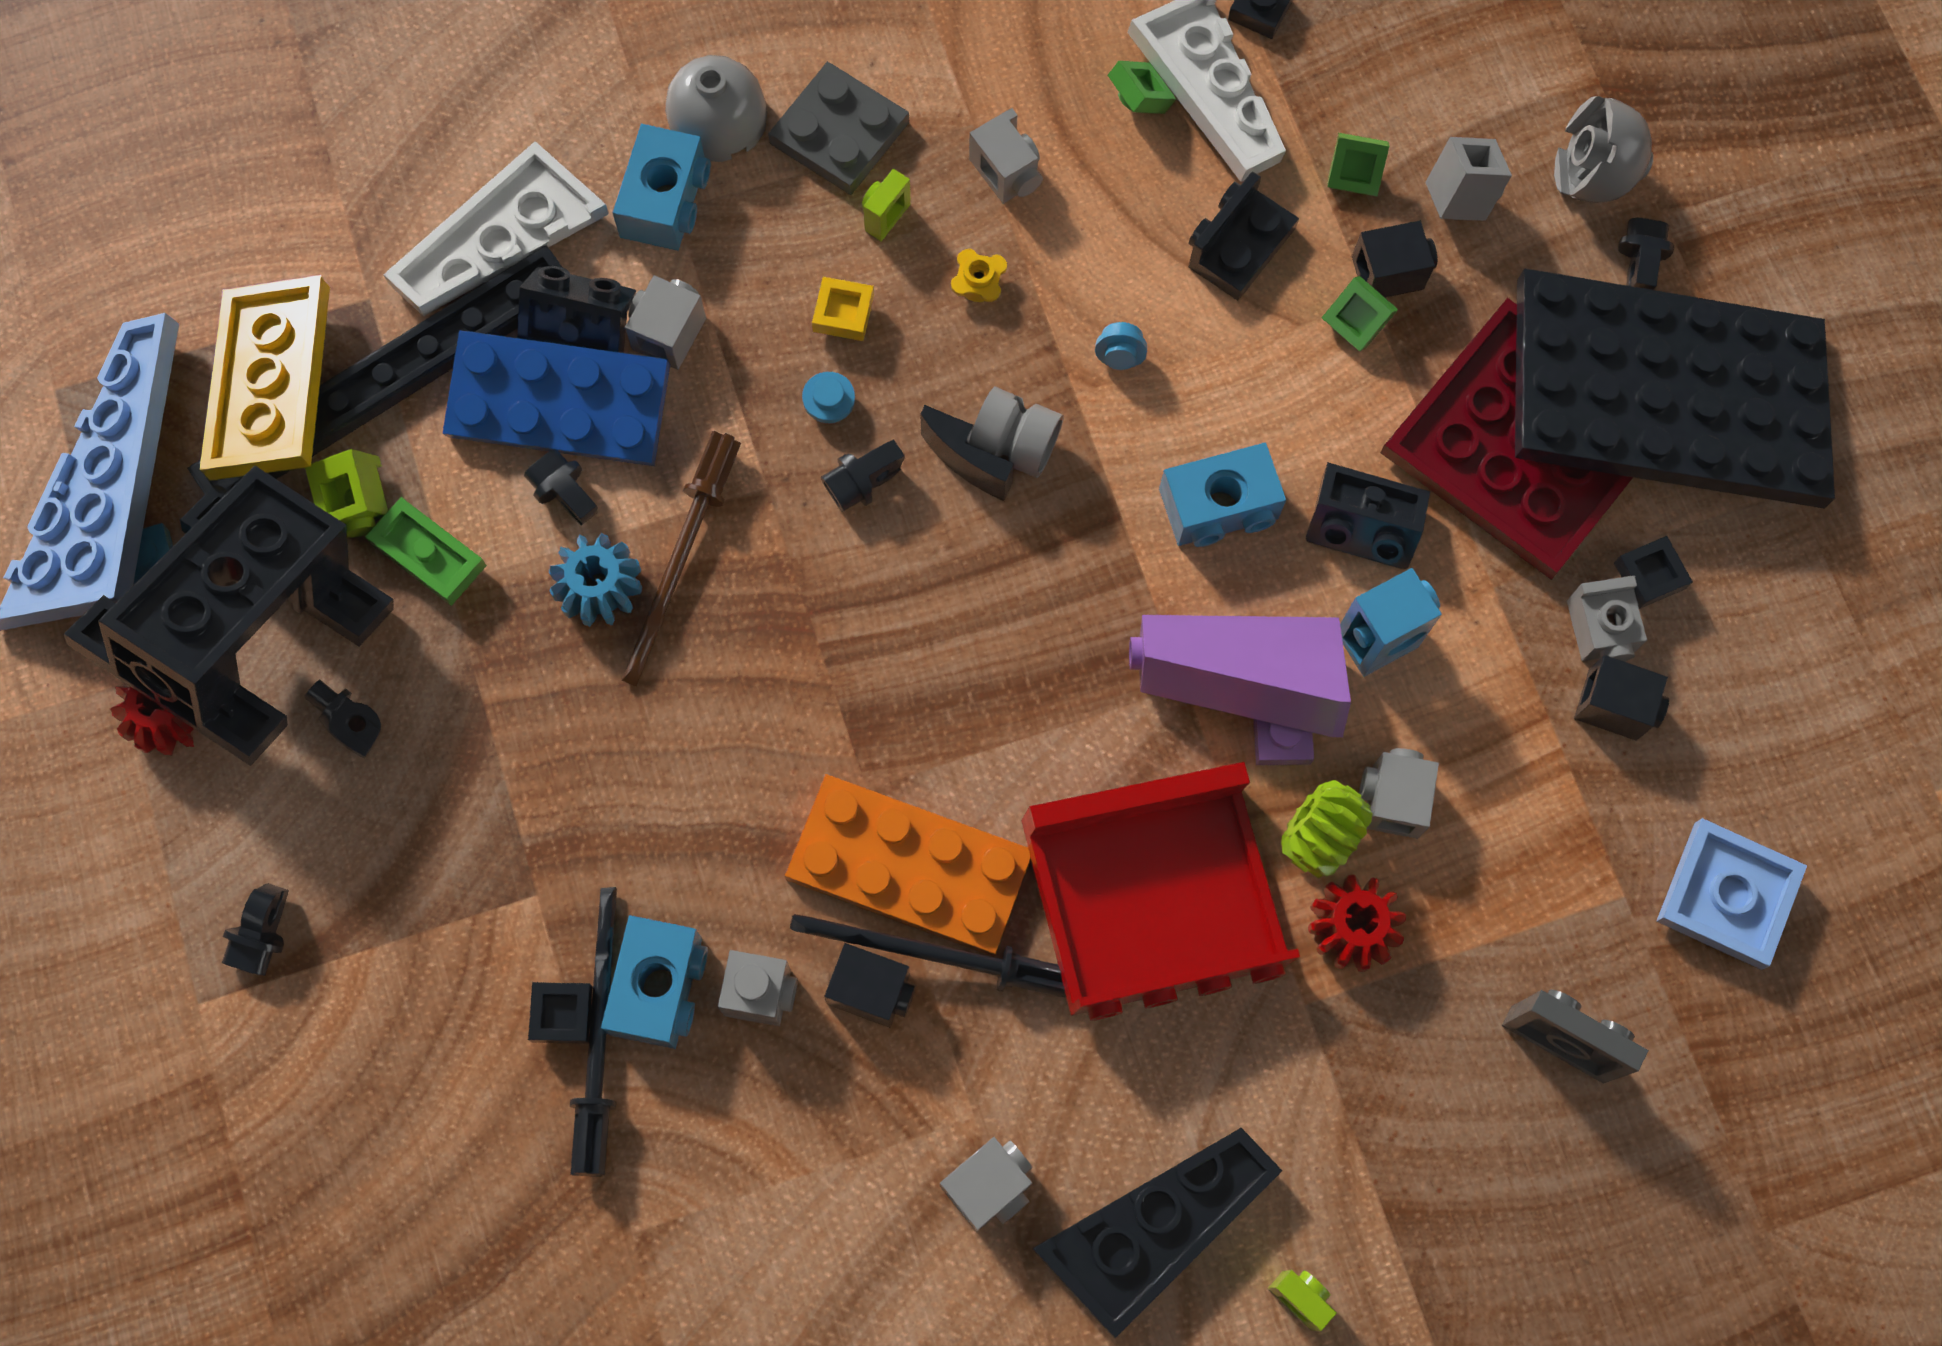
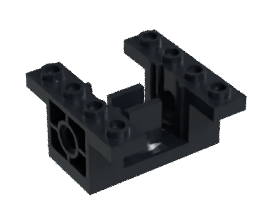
[64,466,394,766]

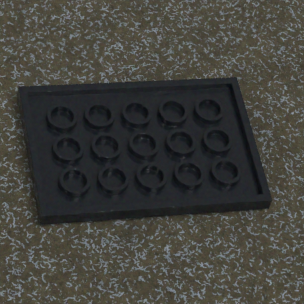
[1515,268,1835,509]

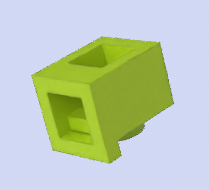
[305,449,388,537]

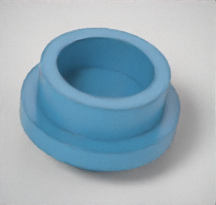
[1095,322,1148,370]
[802,372,855,423]

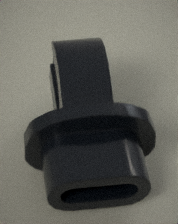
[1618,217,1674,290]
[821,439,905,512]
[524,449,598,526]
[305,679,381,758]
[222,883,289,976]

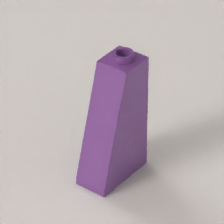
[1129,615,1351,737]

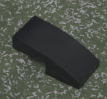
[920,405,1014,501]

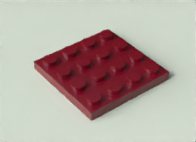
[1380,297,1633,580]

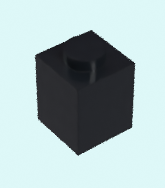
[1351,220,1438,298]
[1574,655,1669,741]
[824,943,917,1028]

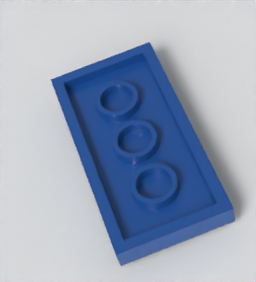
[442,330,671,467]

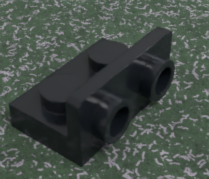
[1188,171,1299,301]
[517,266,636,353]
[1306,462,1430,569]

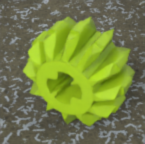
[1281,780,1372,878]

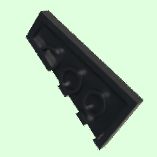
[1032,1128,1283,1338]

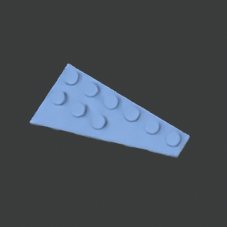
[0,313,179,631]

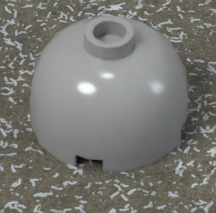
[665,55,767,162]
[1554,96,1653,203]

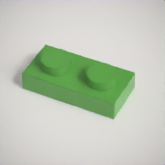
[365,497,487,606]

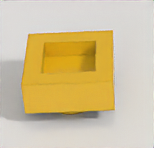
[812,277,874,341]

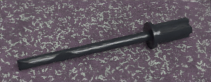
[570,887,617,1177]
[790,914,1066,998]

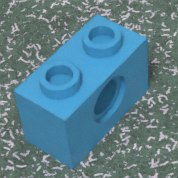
[612,124,711,251]
[1159,442,1286,547]
[1340,568,1442,677]
[601,915,708,1049]

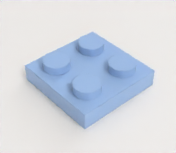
[1656,818,1807,970]

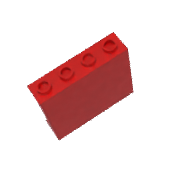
[1021,762,1300,1021]

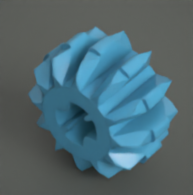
[549,533,642,627]

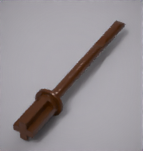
[621,431,741,686]

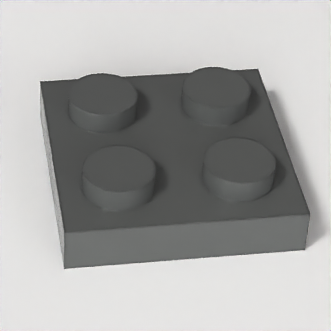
[768,61,909,195]
[1502,989,1649,1084]

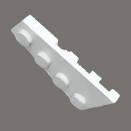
[1127,0,1286,182]
[383,141,609,316]

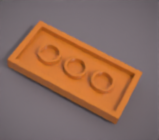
[785,774,1031,957]

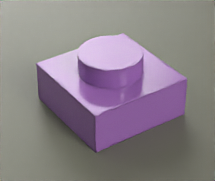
[1254,719,1314,765]

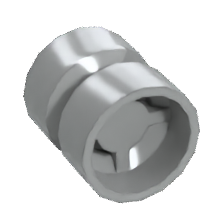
[969,386,1064,478]

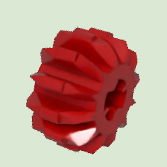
[109,686,194,756]
[1308,874,1406,972]

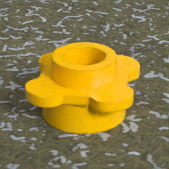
[951,249,1007,302]

